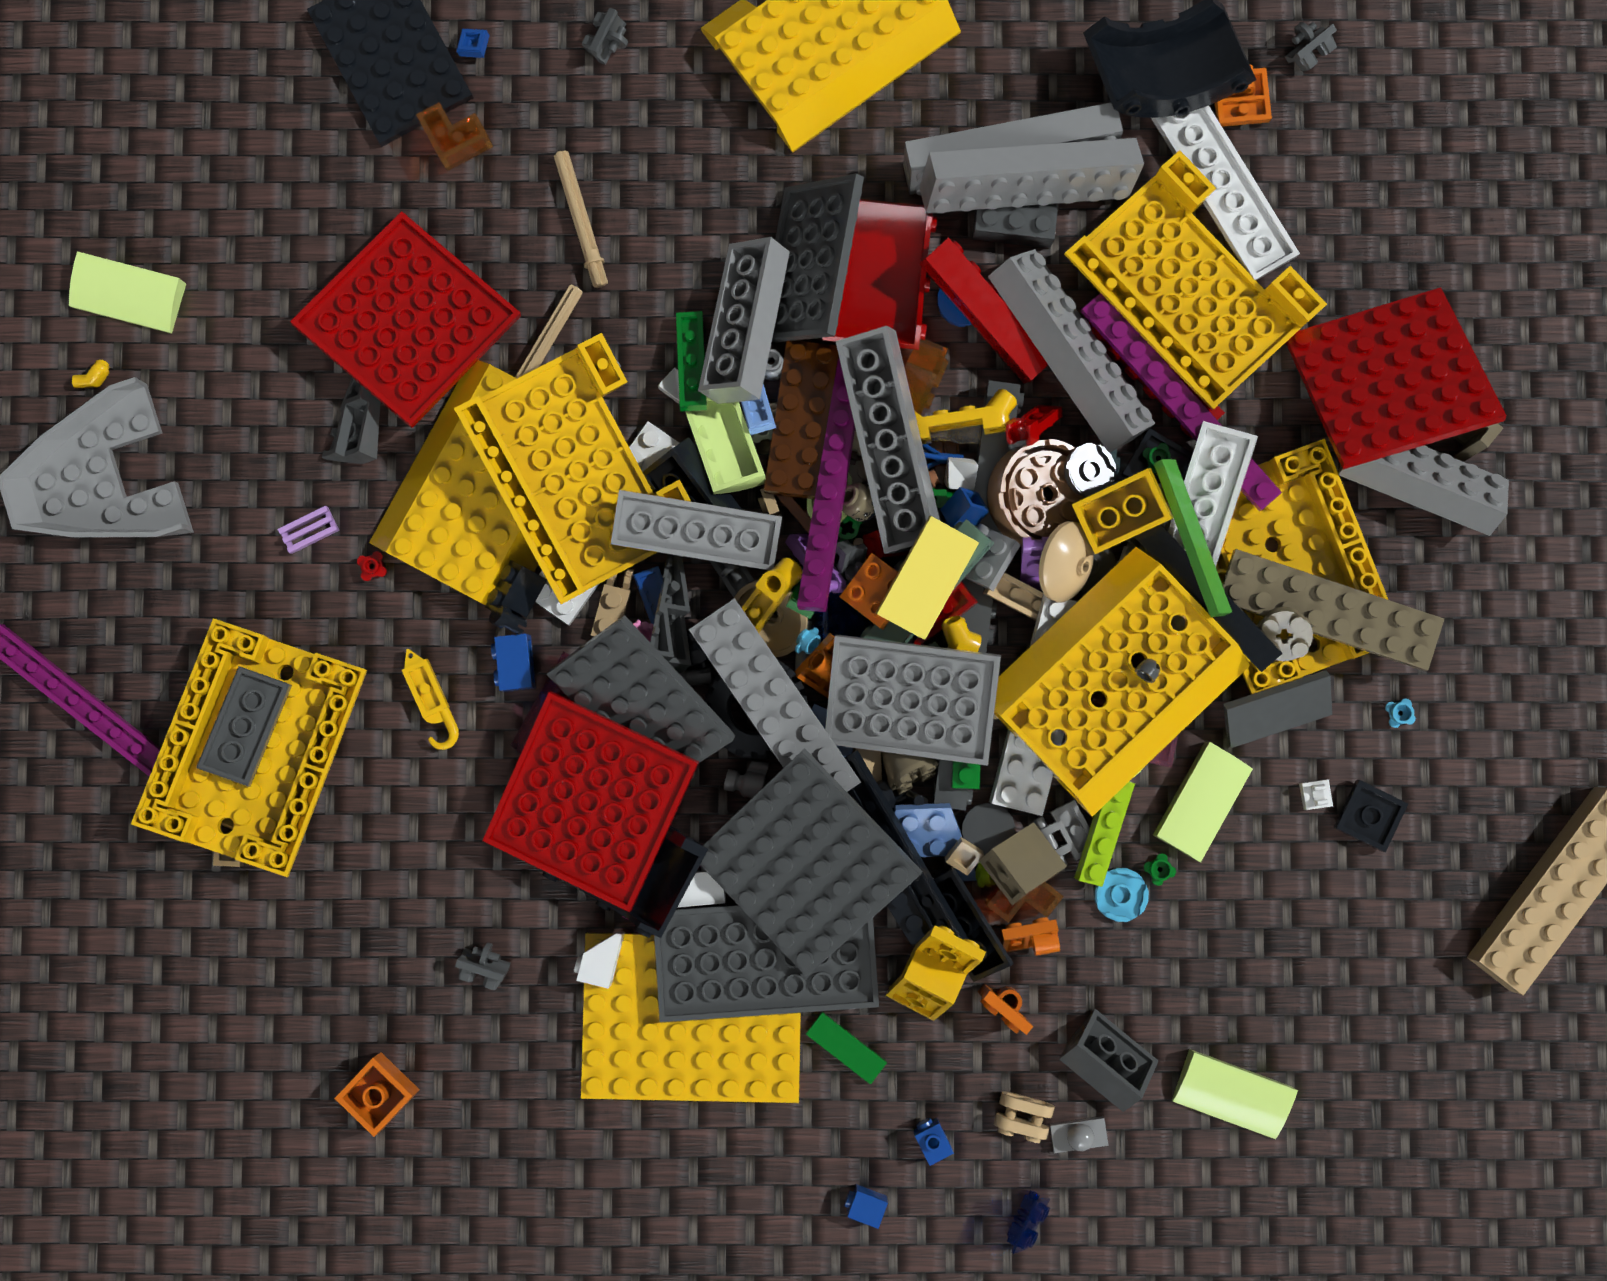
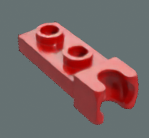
[1006,405,1062,446]
[914,581,978,645]

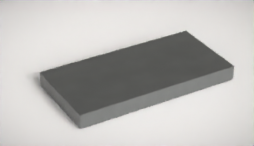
[196,666,292,787]
[1223,670,1332,748]

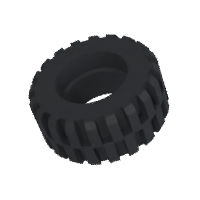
[704,660,808,759]

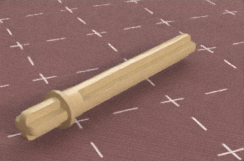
[554,150,608,288]
[515,285,583,378]

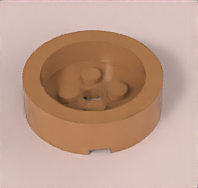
[987,439,1085,547]

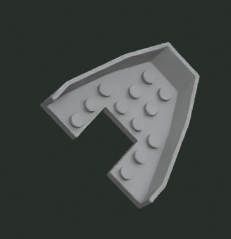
[0,377,194,537]

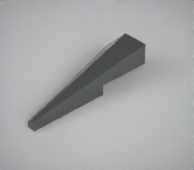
[322,377,380,464]
[650,554,691,674]

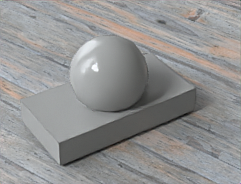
[1049,1116,1109,1153]

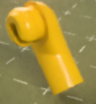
[72,360,109,388]

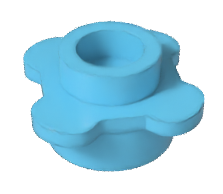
[795,628,821,655]
[1385,698,1416,728]

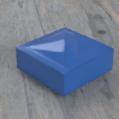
[456,29,490,58]

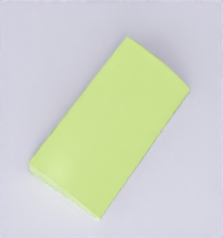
[69,251,186,334]
[685,397,766,494]
[1153,742,1253,862]
[1172,1049,1298,1139]

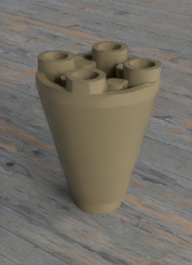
[881,752,939,794]

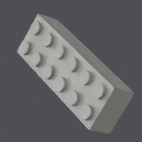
[698,237,790,404]
[1339,445,1509,536]

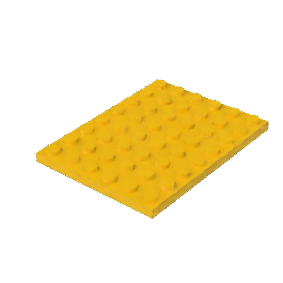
[581,933,801,1103]

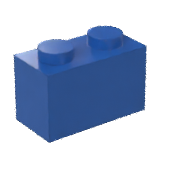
[491,633,536,692]

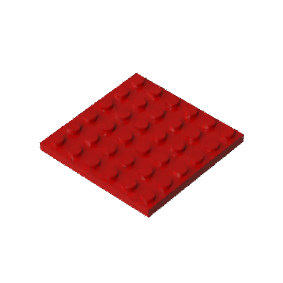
[290,211,521,428]
[1286,287,1507,470]
[482,691,699,912]

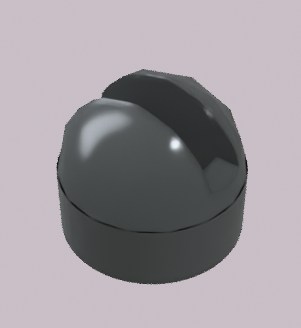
[1135,659,1160,683]

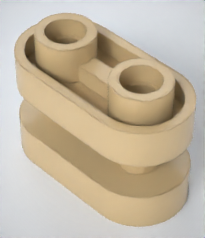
[994,1091,1055,1143]

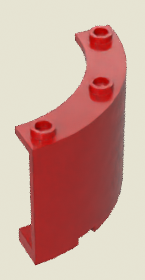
[822,199,937,350]

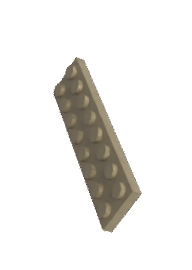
[1222,549,1444,671]

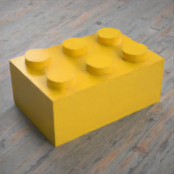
[1072,468,1173,554]

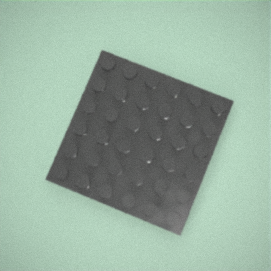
[700,748,923,977]

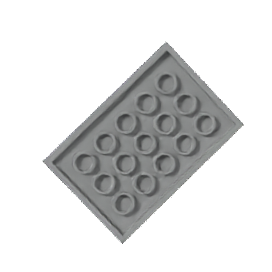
[825,635,1001,766]

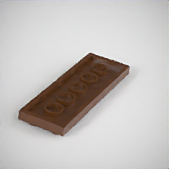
[764,340,839,499]

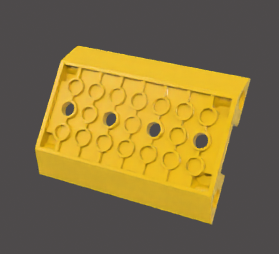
[1216,439,1388,695]
[994,547,1250,817]
[131,618,367,877]

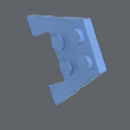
[893,803,977,881]

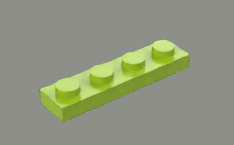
[1074,781,1135,887]

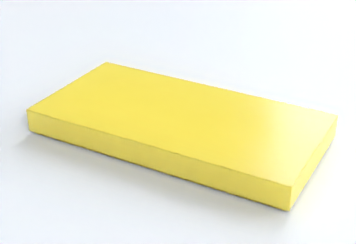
[876,516,979,640]

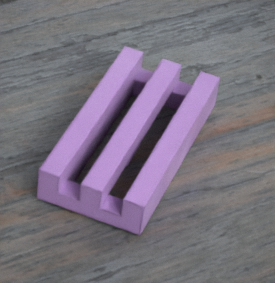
[278,506,340,554]

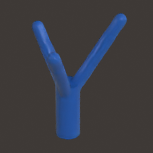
[923,444,964,469]

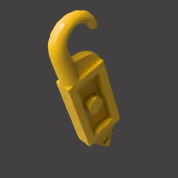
[402,649,459,750]

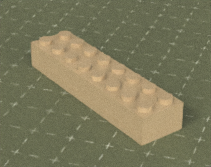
[1467,787,1607,995]

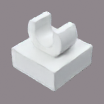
[1299,779,1333,810]

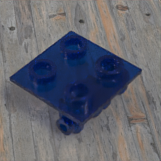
[1007,1190,1050,1254]

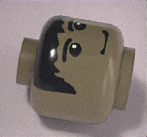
[842,482,875,522]

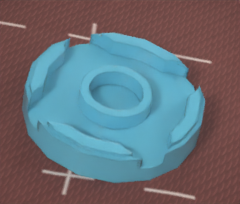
[1094,867,1149,922]

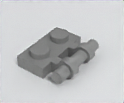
[1033,800,1090,865]

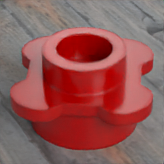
[357,551,387,581]

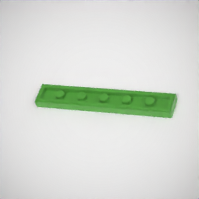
[1154,459,1232,617]

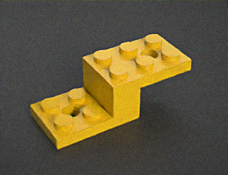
[886,925,986,1021]

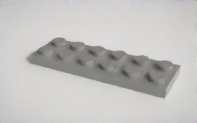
[611,490,782,570]

